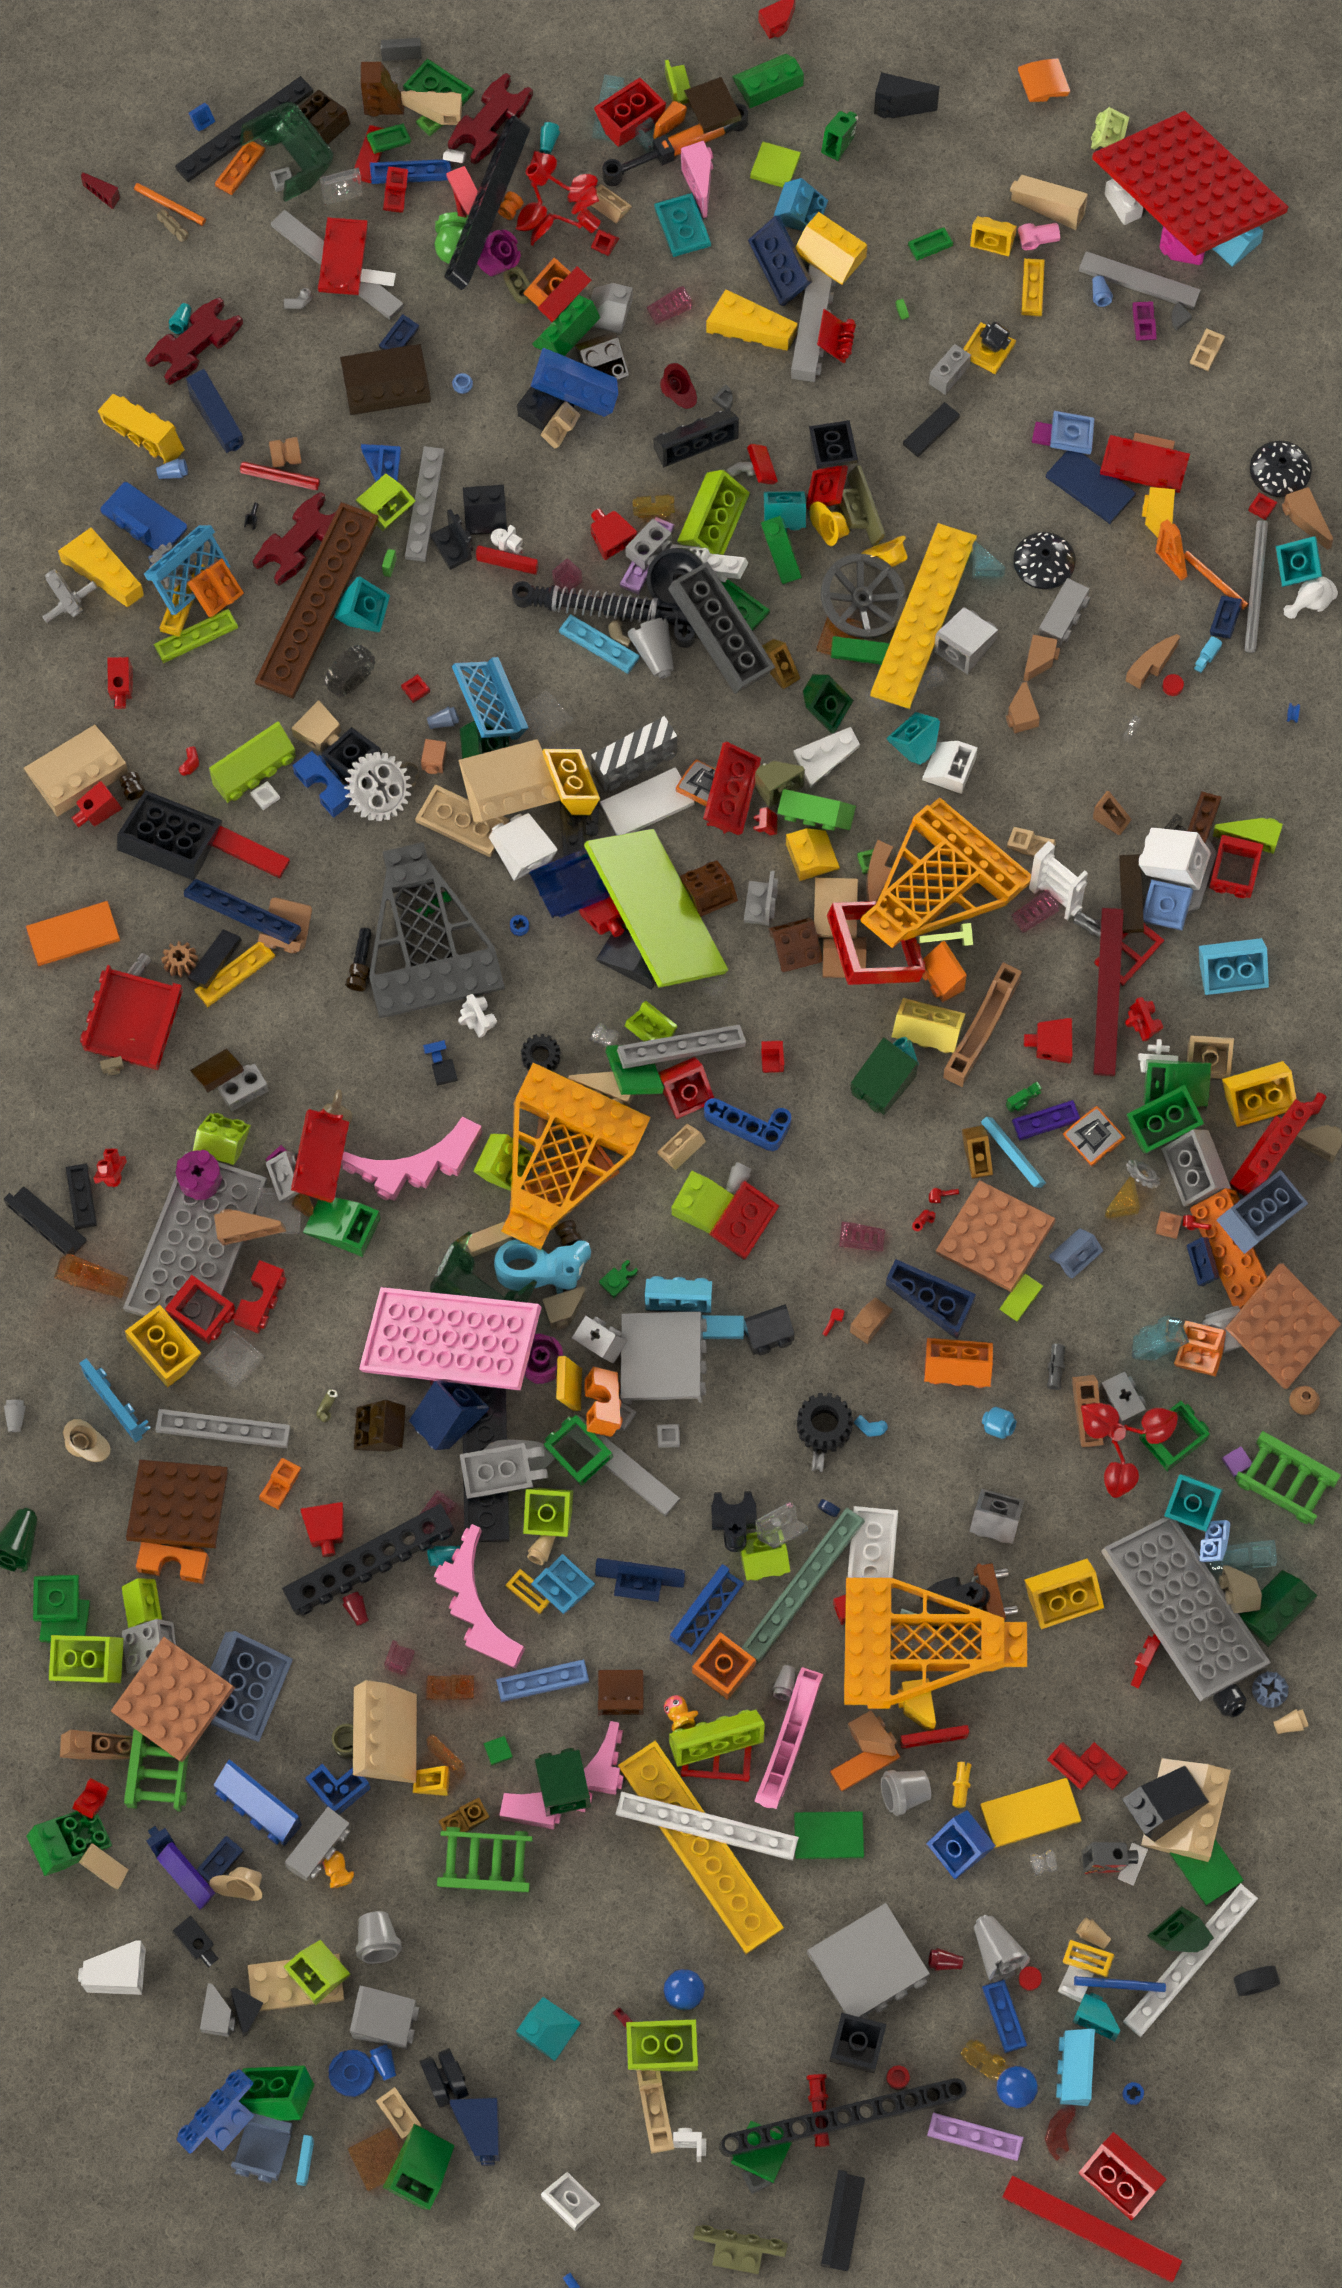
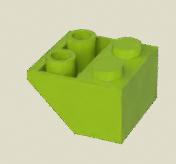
[355,474,416,531]
[193,1113,251,1165]
[474,1134,533,1191]
[284,1940,351,2005]

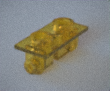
[632,494,675,518]
[960,2039,1009,2081]

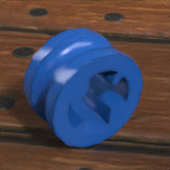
[1287,703,1300,723]
[510,915,529,936]
[1122,2082,1144,2105]

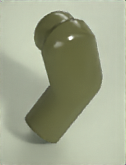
[316,1389,338,1422]

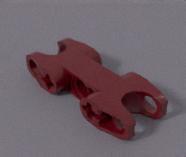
[448,73,533,164]
[145,297,243,385]
[253,492,336,586]

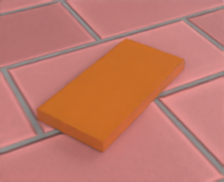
[26,901,120,966]
[527,1141,619,1207]

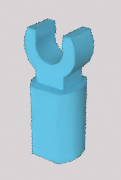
[1194,636,1222,673]

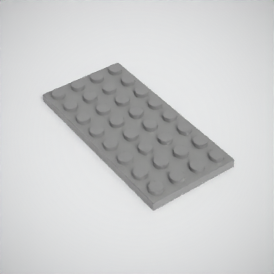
[123,1151,268,1333]
[1101,1517,1271,1702]

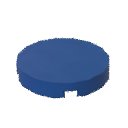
[329,2050,375,2097]

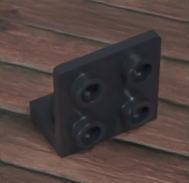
[430,509,473,570]

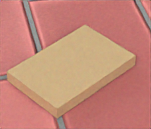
[814,878,858,939]

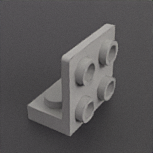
[744,871,778,926]
[266,1151,299,1202]
[122,1619,176,1674]

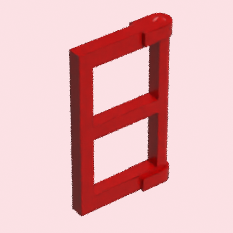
[1094,923,1165,986]
[680,1746,752,1782]

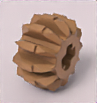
[161,941,198,978]

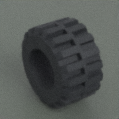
[797,1393,853,1453]

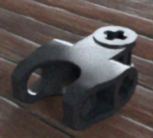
[711,1491,757,1552]
[920,1577,990,1629]

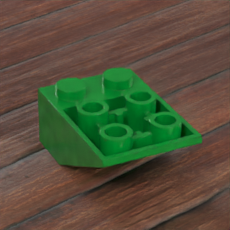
[1143,1059,1211,1106]
[303,1197,381,1257]
[26,1811,112,1876]
[383,2124,455,2210]

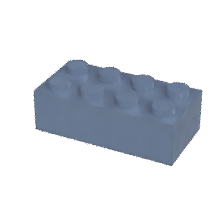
[1217,1170,1308,1254]

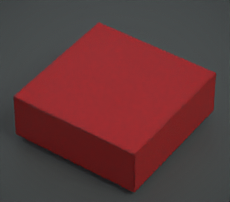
[1248,492,1277,520]
[401,674,430,703]

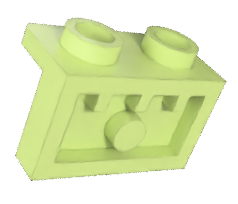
[1091,107,1129,150]

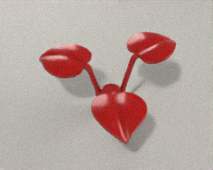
[515,151,598,231]
[531,186,601,247]
[1081,1403,1178,1498]

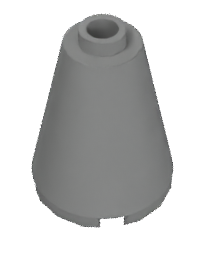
[628,618,674,679]
[974,1915,1030,1982]

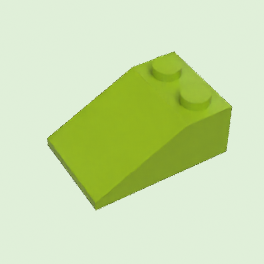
[671,1171,734,1233]
[49,1635,124,1683]
[626,2019,698,2071]

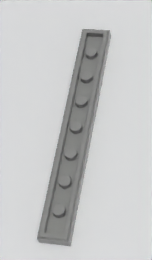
[271,210,404,320]

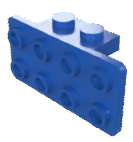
[100,482,187,551]
[176,2069,254,2154]

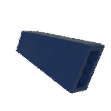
[186,369,244,453]

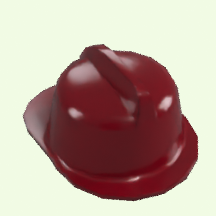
[660,363,697,409]

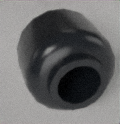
[979,322,1011,353]
[1213,1684,1247,1717]

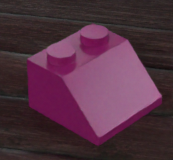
[1159,226,1205,265]

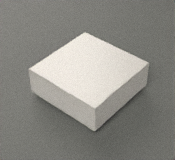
[443,149,467,163]
[250,781,280,810]

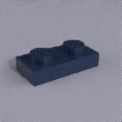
[379,314,419,350]
[1210,596,1242,639]
[1186,1237,1220,1286]
[197,1836,244,1883]

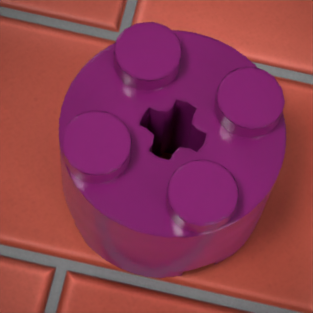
[477,229,521,277]
[176,1150,222,1200]
[524,1334,563,1384]

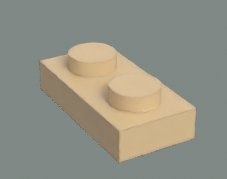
[376,2087,422,2140]

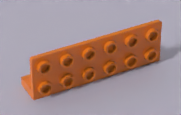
[1190,1188,1267,1309]

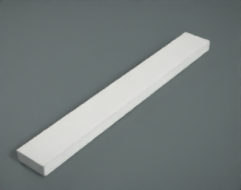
[616,1792,799,1861]
[1123,1883,1258,2038]

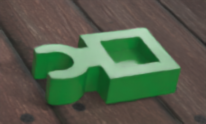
[1006,1082,1042,1113]
[599,1260,638,1299]

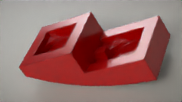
[383,166,408,213]

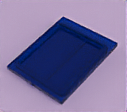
[529,848,611,918]

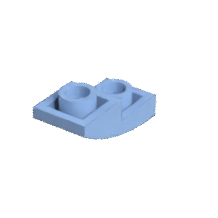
[1200,1520,1230,1562]

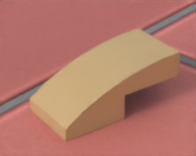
[1190,328,1225,371]
[541,401,580,449]
[1007,827,1056,857]

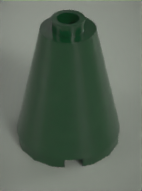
[0,1508,38,1572]

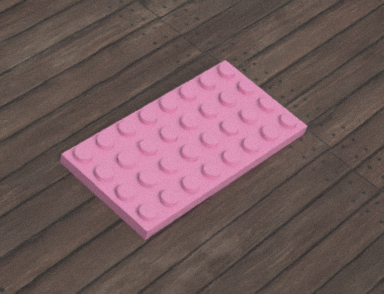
[359,1287,541,1390]

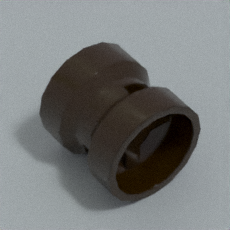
[119,772,145,801]
[345,963,370,992]
[554,1220,583,1246]

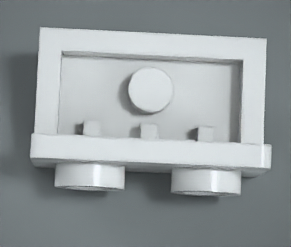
[673,2128,706,2162]

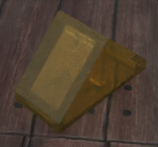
[1104,1176,1140,1219]

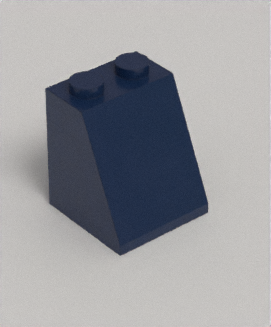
[409,1380,489,1450]
[450,2098,500,2166]

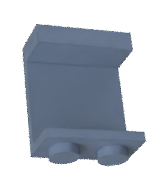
[231,2112,294,2183]

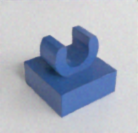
[188,103,216,132]
[423,1040,446,1063]

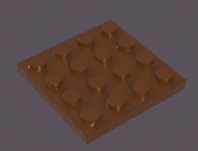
[126,1460,228,1549]

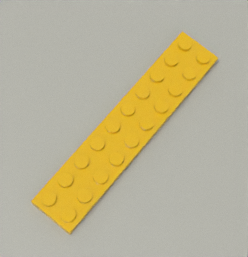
[870,523,977,709]
[618,1740,784,1955]

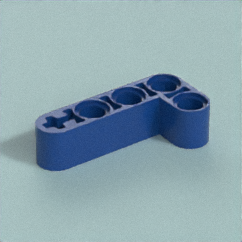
[704,1098,791,1151]

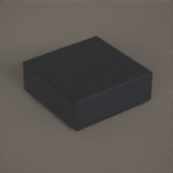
[431,1059,458,1086]

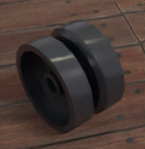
[419,2048,469,2109]

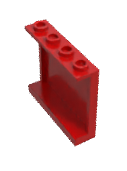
[80,965,183,1070]
[1229,1099,1313,1196]

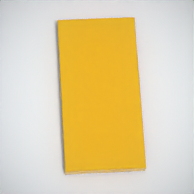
[980,1778,1081,1848]

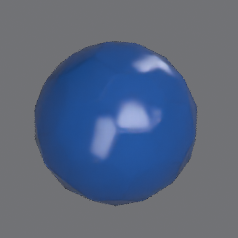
[663,1969,705,2011]
[997,2066,1038,2108]

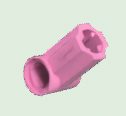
[1018,223,1060,251]

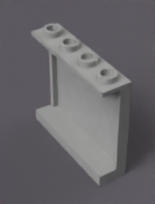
[621,1312,707,1404]
[807,1903,930,2019]

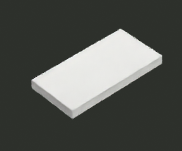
[600,767,695,835]
[847,1506,898,1578]

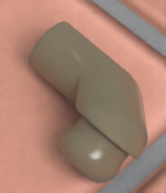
[608,620,632,648]

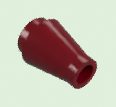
[342,1591,369,1626]
[928,1948,963,1971]

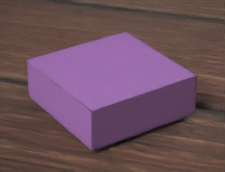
[1222,1446,1252,1477]

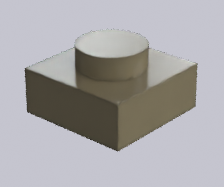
[100,1056,125,1075]

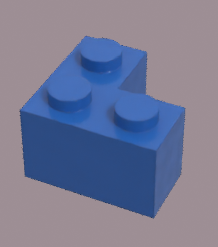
[305,1763,371,1815]

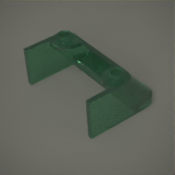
[240,102,333,202]
[430,1231,537,1303]

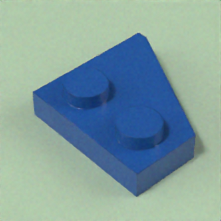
[361,444,401,482]

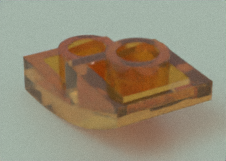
[426,1674,474,1700]

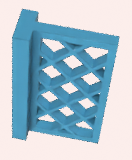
[144,525,231,615]
[452,657,528,740]

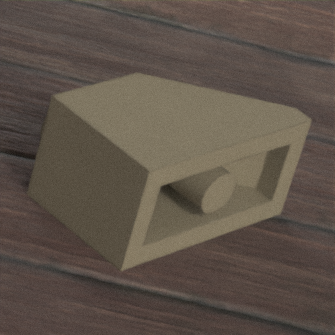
[1294,1125,1342,1163]
[542,1286,586,1330]

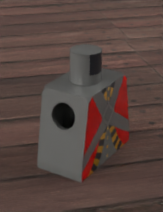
[1082,1842,1139,1874]

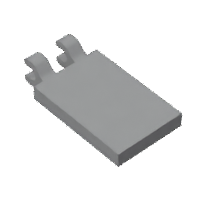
[460,1443,548,1499]

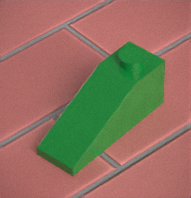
[761,516,802,585]

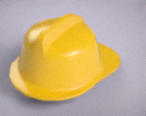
[809,502,850,546]
[861,536,908,567]

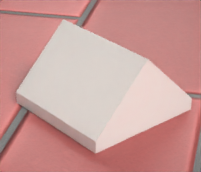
[541,2172,601,2231]

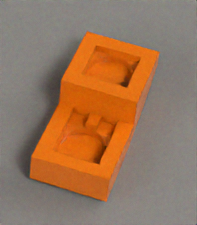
[259,1458,301,1510]

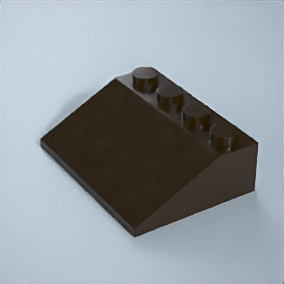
[340,344,431,415]

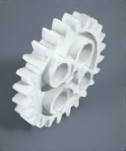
[344,752,412,821]

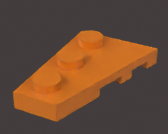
[1155,519,1187,581]

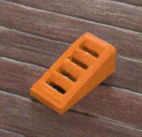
[653,101,687,139]

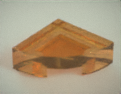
[291,1193,314,1217]

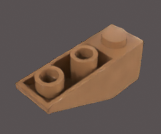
[60,1730,133,1759]

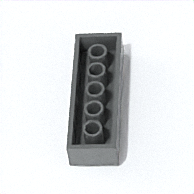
[668,562,775,694]

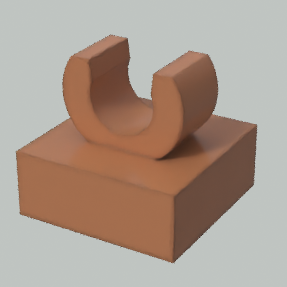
[1155,1211,1182,1239]

